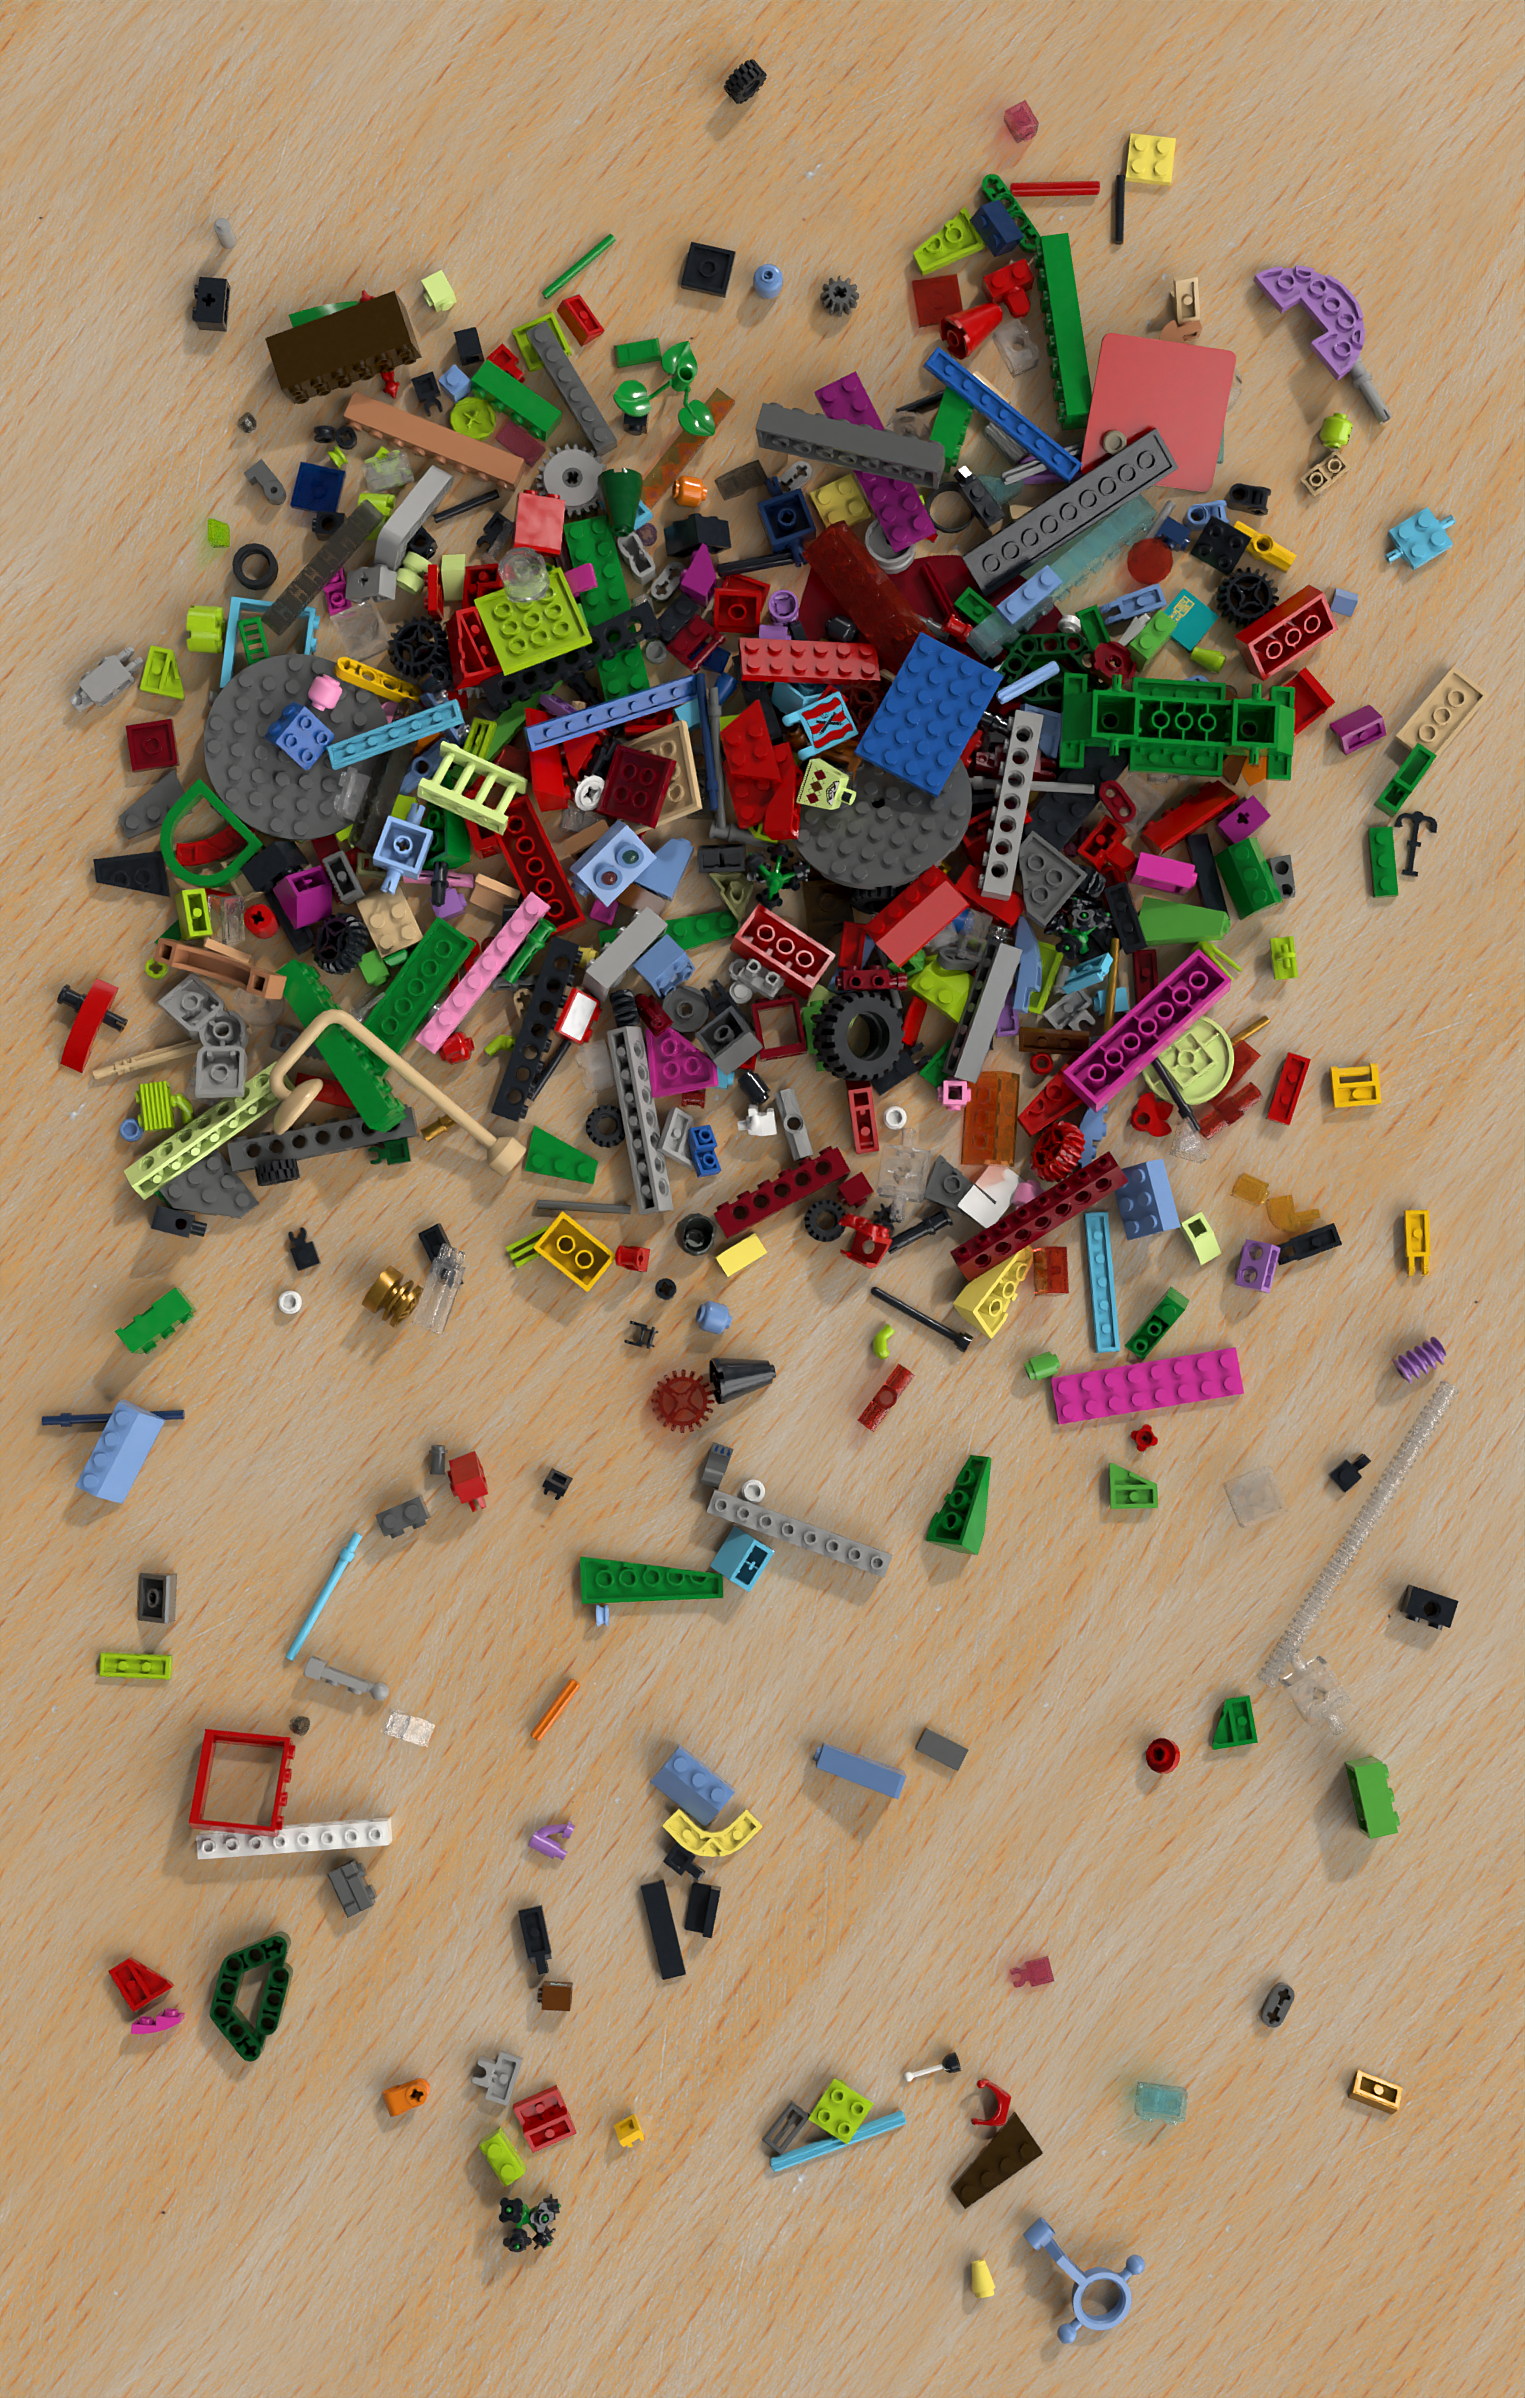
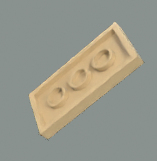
[1394,666,1489,766]

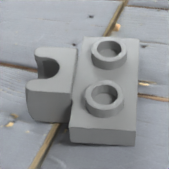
[1042,989,1096,1031]
[472,2050,523,2106]

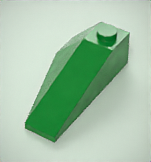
[422,770,471,870]
[925,1455,991,1555]

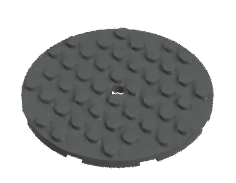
[203,654,392,841]
[792,723,972,890]

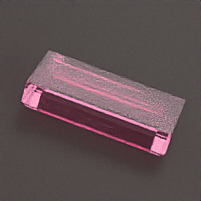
[495,420,546,468]

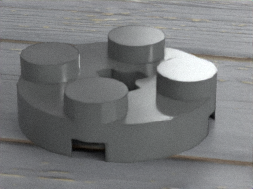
[662,986,709,1033]

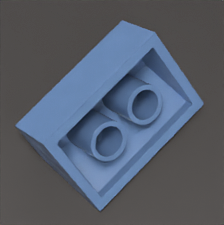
[650,1744,735,1827]

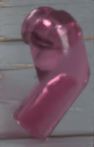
[1063,827,1090,857]

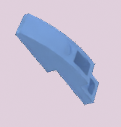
[1011,916,1042,1014]
[1077,1102,1108,1170]

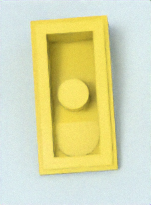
[715,1233,767,1277]

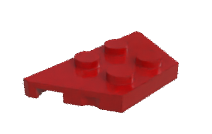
[720,700,782,783]

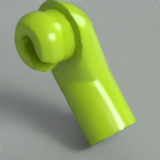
[483,1035,517,1057]
[169,1093,194,1125]
[873,1324,895,1360]

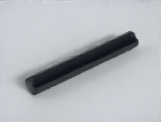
[717,551,802,577]

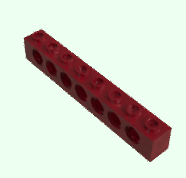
[950,1151,1129,1283]

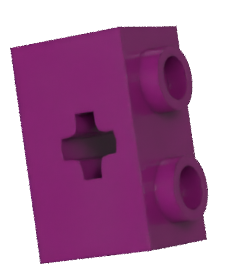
[1214,795,1271,846]

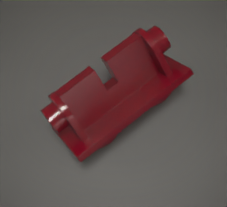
[634,993,674,1037]

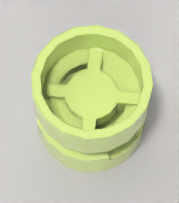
[396,551,431,596]

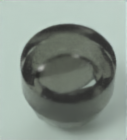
[236,412,257,433]
[289,1715,310,1736]

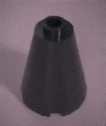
[709,1357,776,1404]

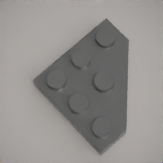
[1018,831,1088,929]
[159,1149,259,1219]

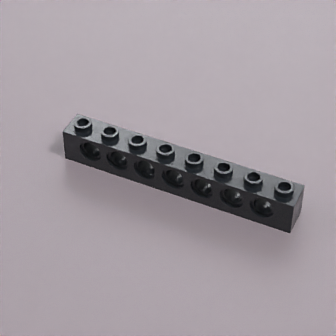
[480,601,662,712]
[491,936,583,1122]

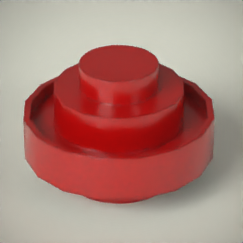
[1146,1738,1180,1774]

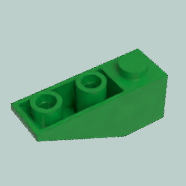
[1125,1286,1189,1360]

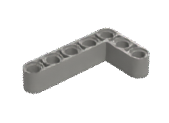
[373,465,454,572]

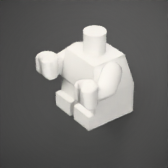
[738,1104,777,1136]

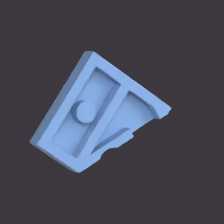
[1020,704,1061,759]

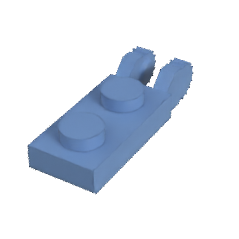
[1099,583,1167,626]

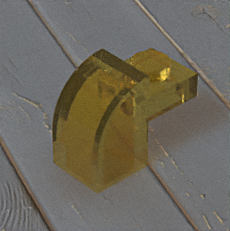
[1265,1194,1320,1233]

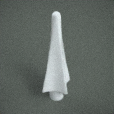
[1118,613,1151,647]

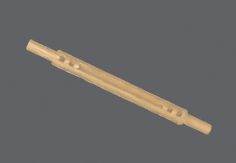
[93,1025,253,1079]

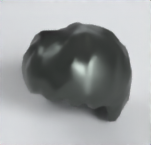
[674,1213,716,1256]

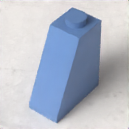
[632,837,694,901]

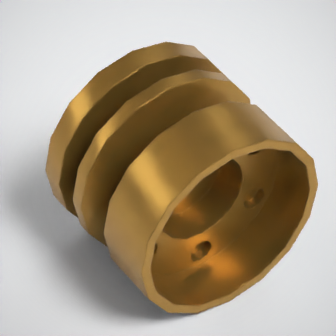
[362,1265,424,1328]

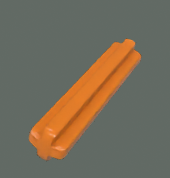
[530,1679,580,1741]

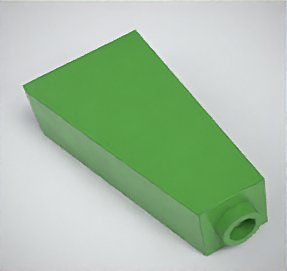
[1139,896,1231,946]

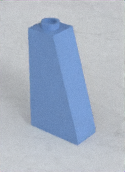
[813,1742,906,1799]

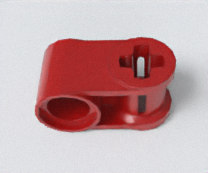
[615,1245,650,1272]

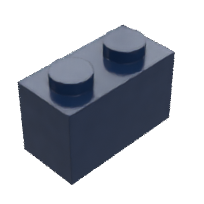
[970,200,1024,257]

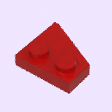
[108,1957,174,2012]

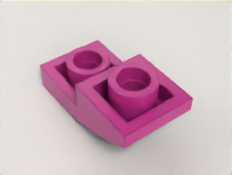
[563,563,598,598]
[319,564,353,618]
[131,2008,185,2034]

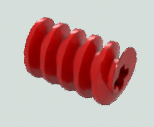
[243,904,280,939]

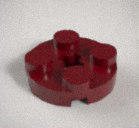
[1090,641,1136,687]

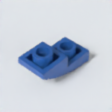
[688,1125,721,1178]

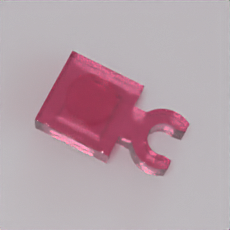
[1010,1956,1054,1988]

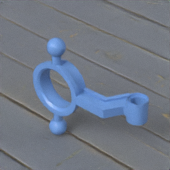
[1023,2217,1145,2344]

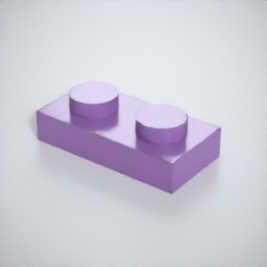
[538,694,578,716]

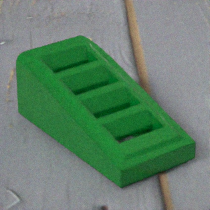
[237,616,270,666]

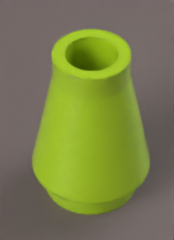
[1190,646,1227,673]

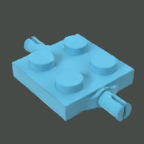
[1384,507,1456,570]

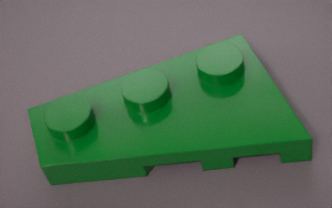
[525,1125,598,1185]

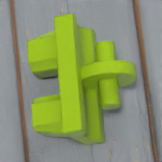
[1269,936,1298,981]

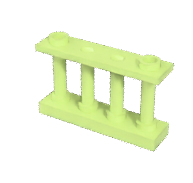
[417,741,528,835]

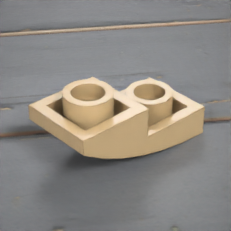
[1300,450,1351,497]

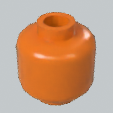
[672,475,707,508]

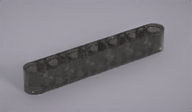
[261,499,384,636]
[349,697,427,854]

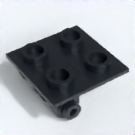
[1190,515,1252,576]

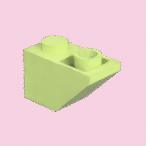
[1179,1212,1221,1266]

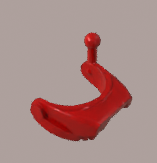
[971,2078,1011,2126]

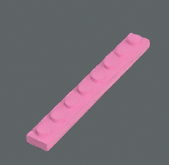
[416,892,551,1054]

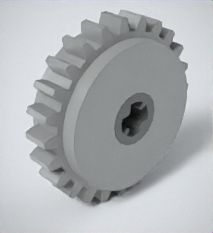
[536,444,607,519]

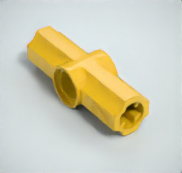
[1234,520,1297,574]

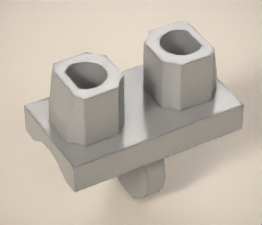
[737,958,785,1000]

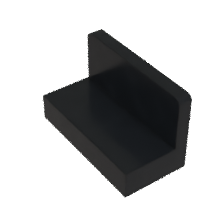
[684,1882,721,1938]

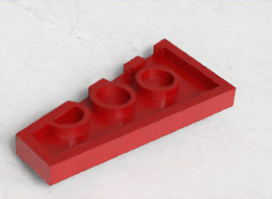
[1016,1055,1084,1138]

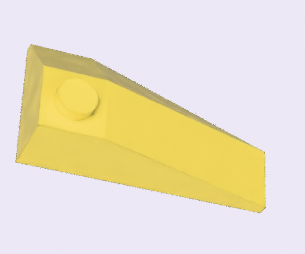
[953,1245,1036,1339]

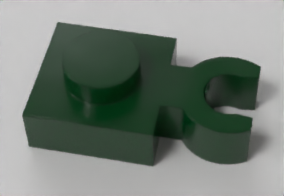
[368,1138,412,1166]

